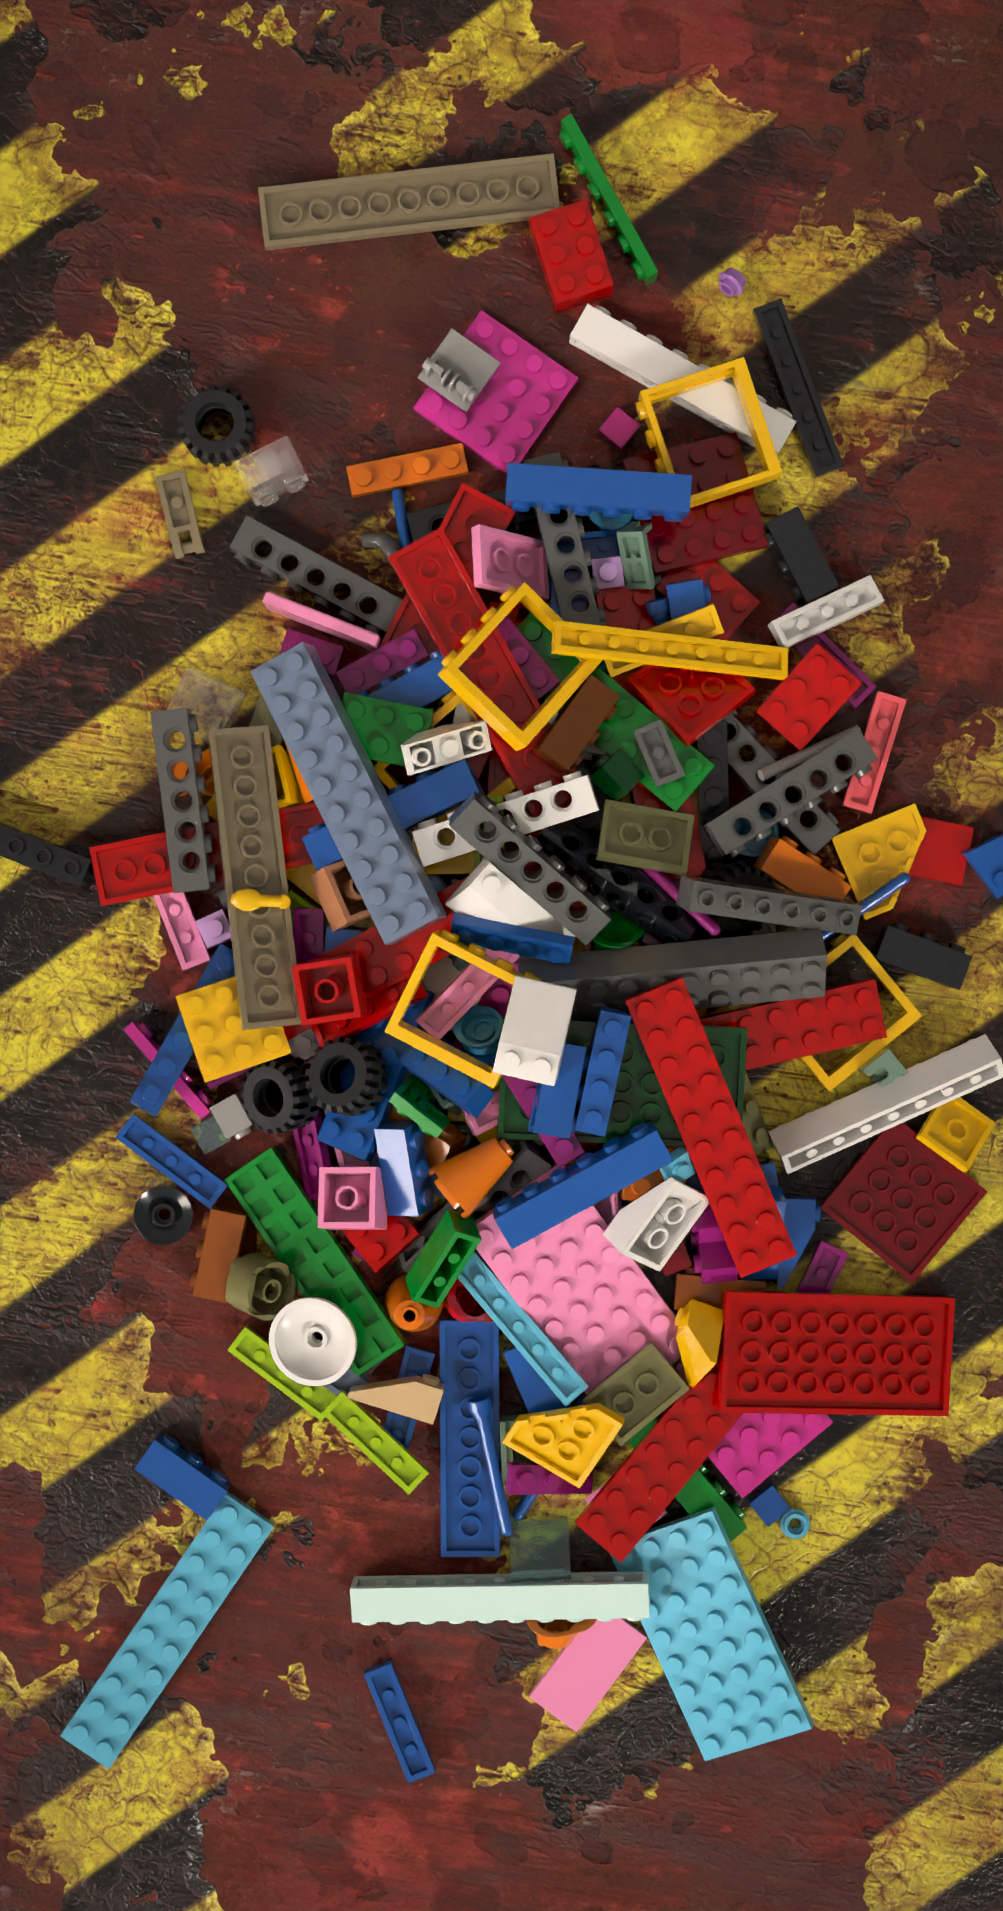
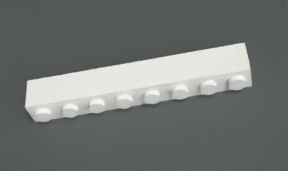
[569,304,796,455]
[768,1034,1003,1174]

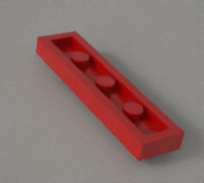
[311,967,429,1048]

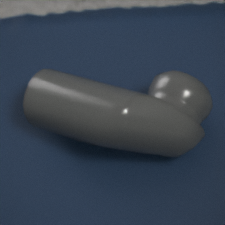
[362,532,401,563]

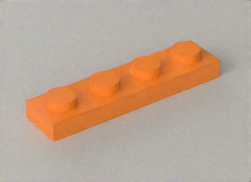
[346,443,468,498]

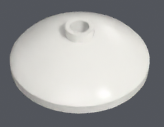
[269,1297,357,1386]

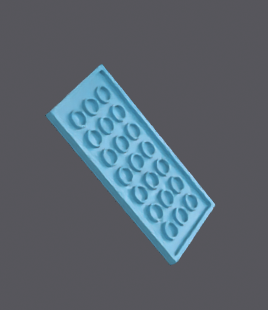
[610,1507,814,1761]

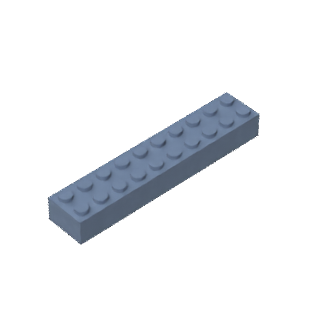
[250,642,448,945]

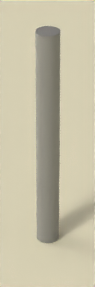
[757,725,862,781]

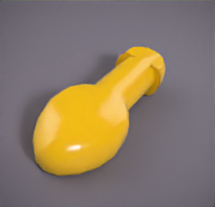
[231,888,291,911]

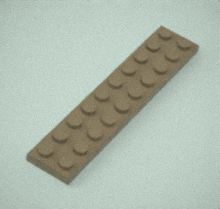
[258,153,560,251]
[208,725,302,1031]

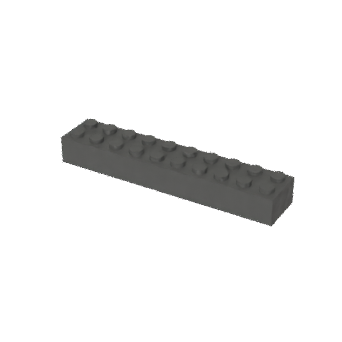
[517,929,827,1020]

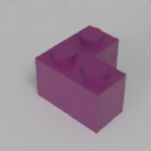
[689,1204,738,1284]

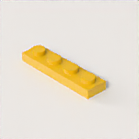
[604,603,724,677]

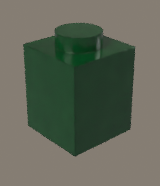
[589,749,645,801]

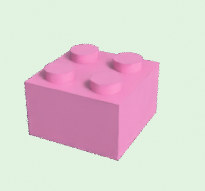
[318,1167,387,1230]

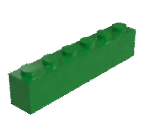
[628,1413,747,1541]

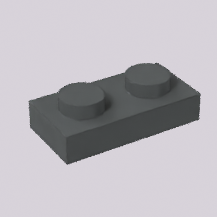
[633,719,685,788]

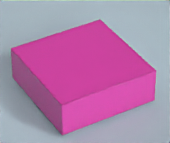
[598,407,640,450]

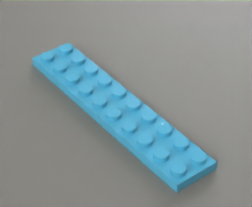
[60,1491,275,1769]

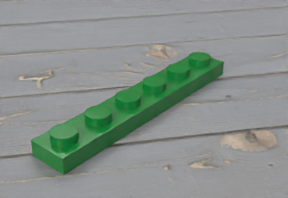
[558,114,658,286]

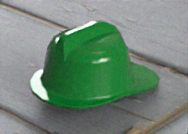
[592,910,646,951]

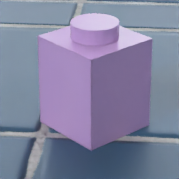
[590,556,625,590]
[195,909,231,948]

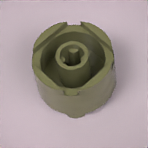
[225,1253,296,1320]

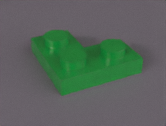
[389,1075,451,1139]

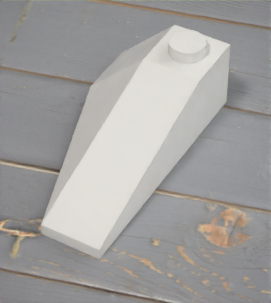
[445,858,576,937]

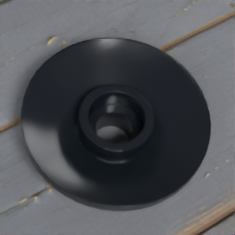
[134,1185,193,1245]

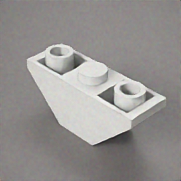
[401,720,492,775]

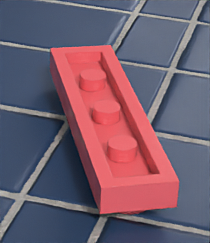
[841,691,907,814]

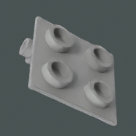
[417,329,501,412]

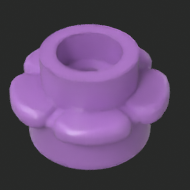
[718,268,746,296]

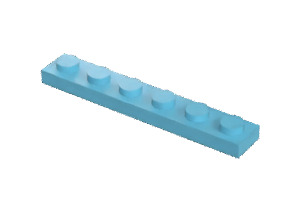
[458,1251,589,1406]

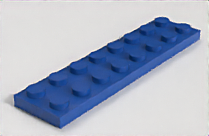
[440,1319,500,1557]

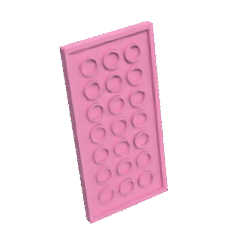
[475,1165,681,1394]

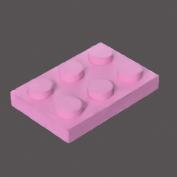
[471,524,549,601]

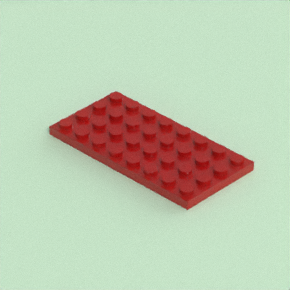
[717,1290,955,1416]

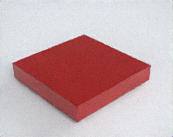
[908,817,974,886]

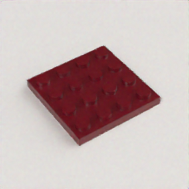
[621,432,769,576]
[820,1123,988,1283]

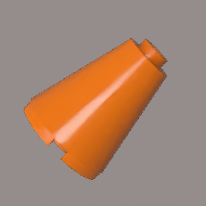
[428,1137,515,1219]
[384,1274,443,1332]

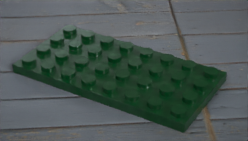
[498,1016,747,1147]

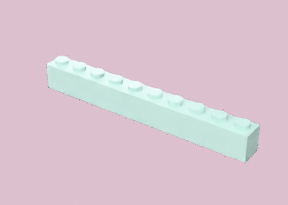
[350,1571,650,1625]

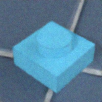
[660,1146,696,1182]

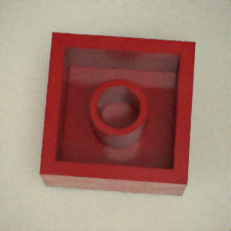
[292,953,368,1026]

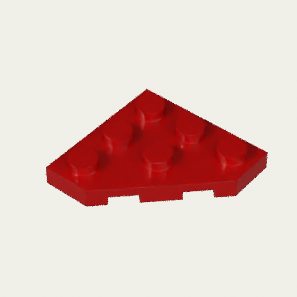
[627,665,756,747]

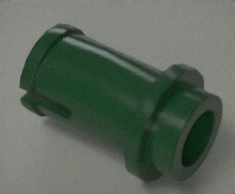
[455,1124,473,1148]

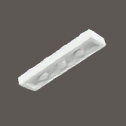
[768,575,884,648]

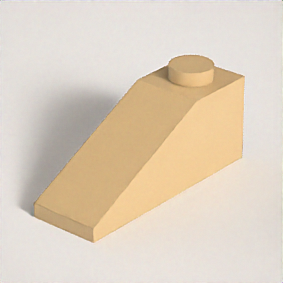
[347,1374,445,1425]

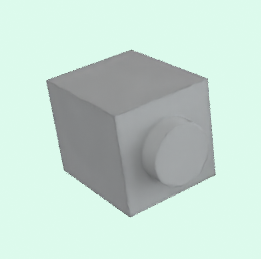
[209,1092,255,1140]

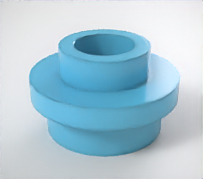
[780,1508,810,1539]

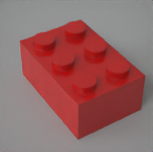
[529,199,614,313]
[756,641,863,751]

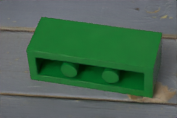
[405,1209,482,1308]

